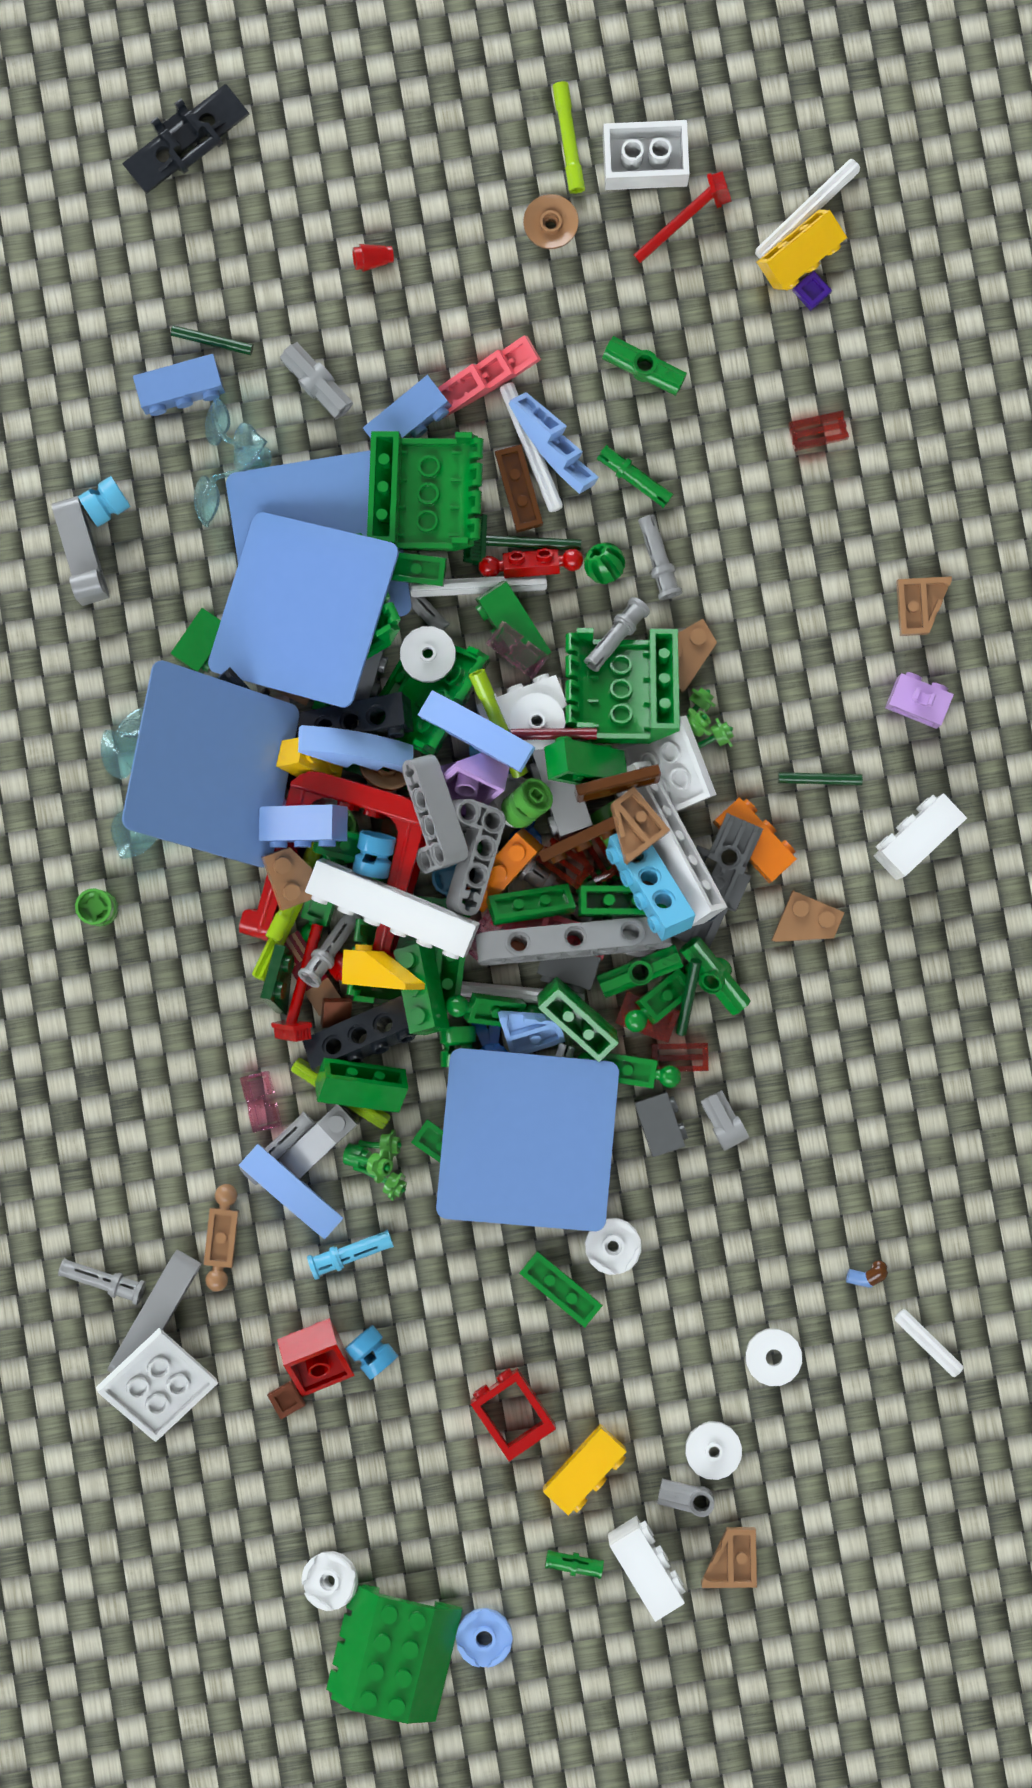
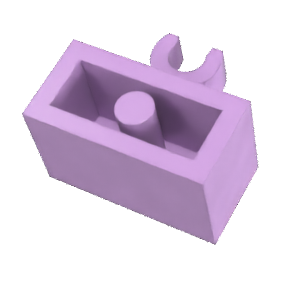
[885,672,954,729]

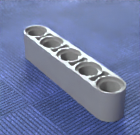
[107,1249,202,1373]

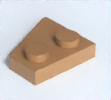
[896,576,952,636]
[678,619,717,694]
[610,786,670,865]
[261,847,313,911]
[771,891,845,942]
[701,1527,757,1588]

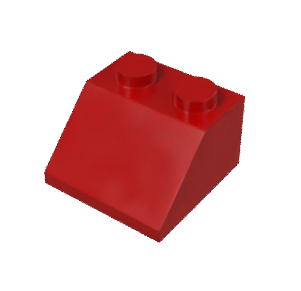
[277,1318,355,1397]

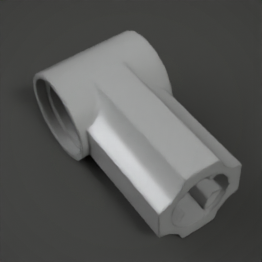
[700,1090,749,1151]
[657,1478,714,1517]

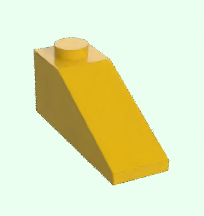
[342,944,425,990]

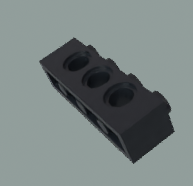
[297,692,414,738]
[303,996,416,1074]

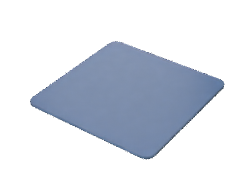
[226,450,412,617]
[208,512,399,708]
[122,660,299,868]
[436,1048,619,1231]

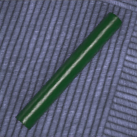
[171,325,253,355]
[778,772,863,785]
[676,958,702,1036]

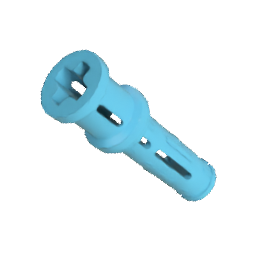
[307,1230,394,1280]

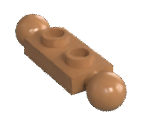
[204,1184,239,1292]

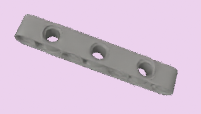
[475,917,672,966]

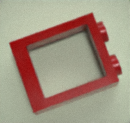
[470,1368,556,1461]

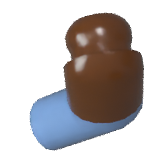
[846,1261,888,1288]

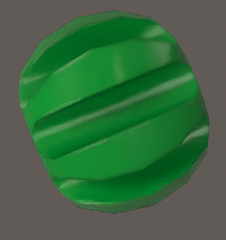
[584,542,625,585]

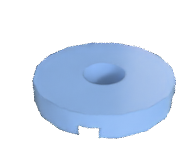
[456,1608,513,1668]

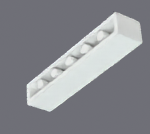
[616,760,728,926]
[305,858,480,959]

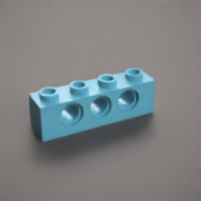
[606,833,695,941]

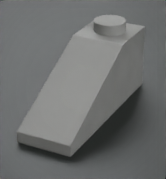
[278,1105,359,1179]

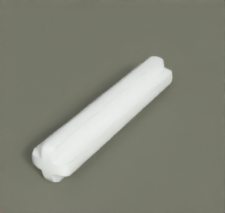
[894,1309,964,1377]

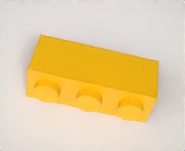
[756,210,847,291]
[543,1424,626,1516]

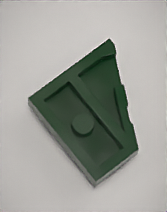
[260,944,294,1015]

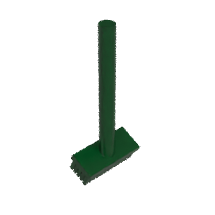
[463,514,581,566]

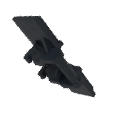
[122,84,250,194]

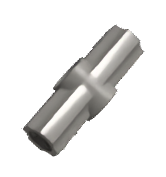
[280,342,353,420]

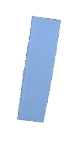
[509,392,599,494]
[418,690,535,773]
[298,725,413,773]
[239,1144,343,1239]

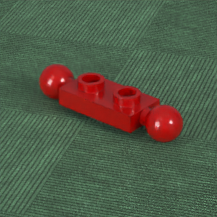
[479,548,584,578]

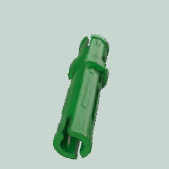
[596,445,674,508]

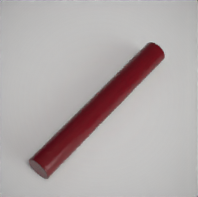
[511,728,597,740]

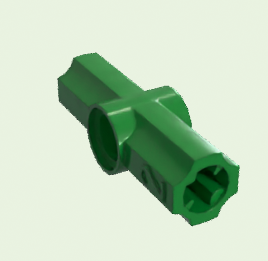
[602,336,687,396]
[680,936,751,1015]
[596,944,684,998]

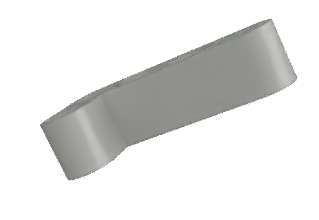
[52,496,110,606]
[402,754,468,873]
[446,799,506,916]

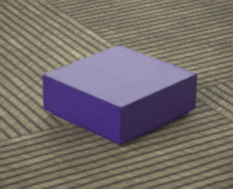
[793,271,832,311]

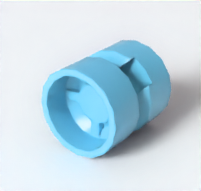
[78,476,131,527]

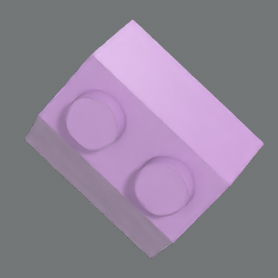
[443,753,509,810]

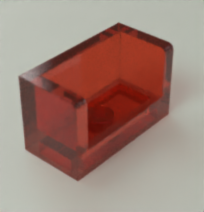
[614,992,680,1043]

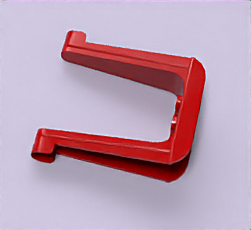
[239,771,427,960]

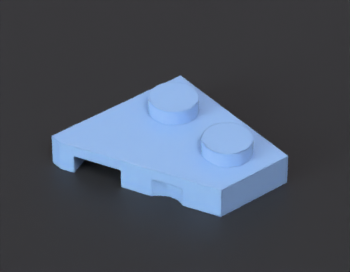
[497,1011,566,1054]

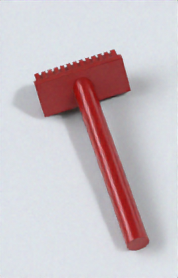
[633,171,732,263]
[271,924,323,1042]

